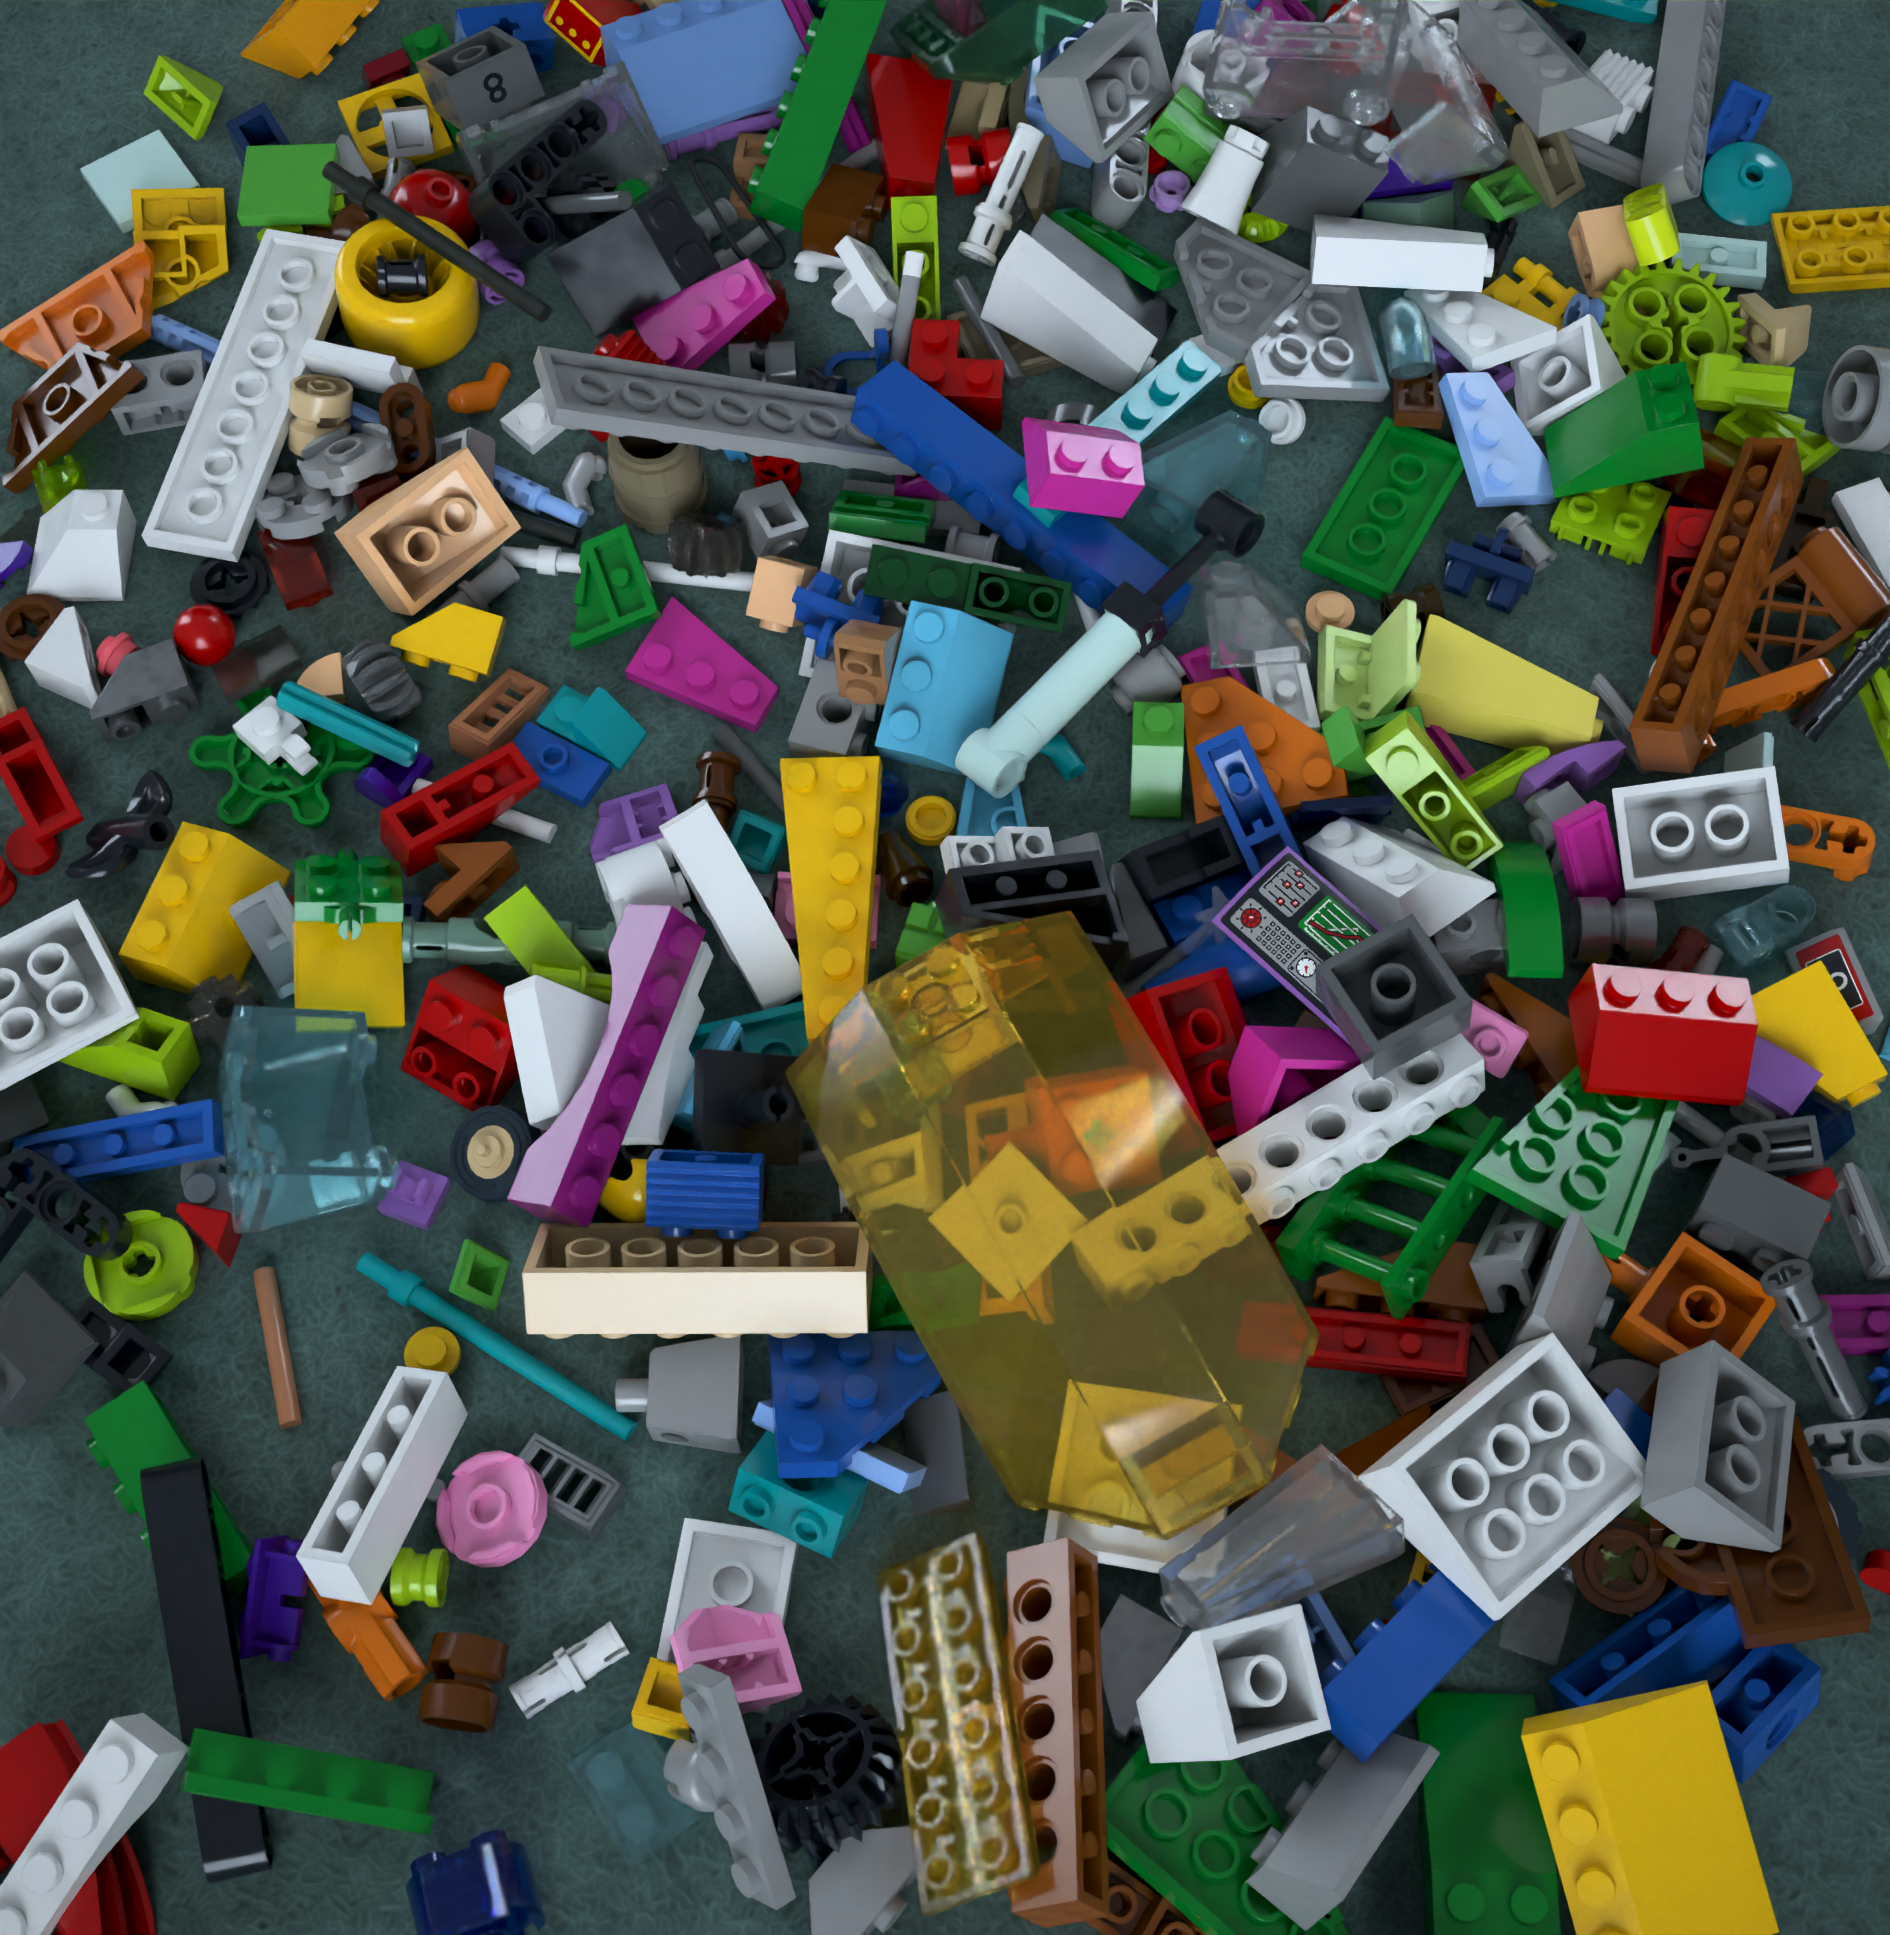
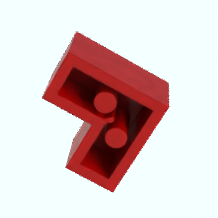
[908,319,1004,431]

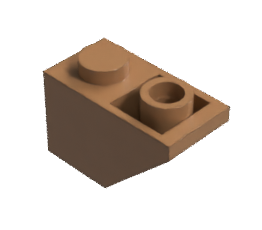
[833,619,901,705]

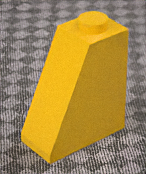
[1752,960,1888,1107]

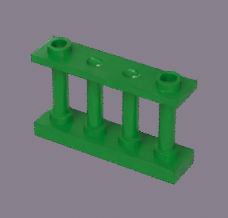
[1275,1109,1508,1321]

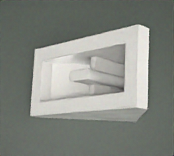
[24,606,102,709]

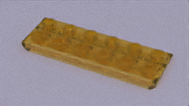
[877,1532,1040,1917]

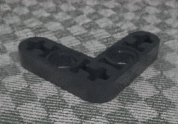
[0,1149,133,1262]

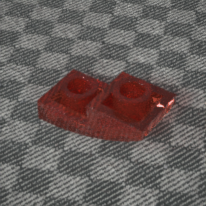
[256,529,334,611]

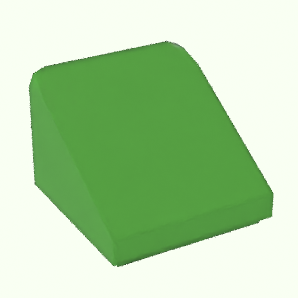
[1321,705,1375,776]

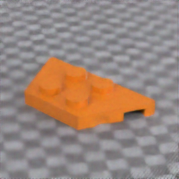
[0,240,154,371]

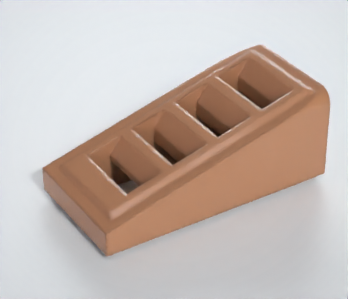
[448,668,549,761]

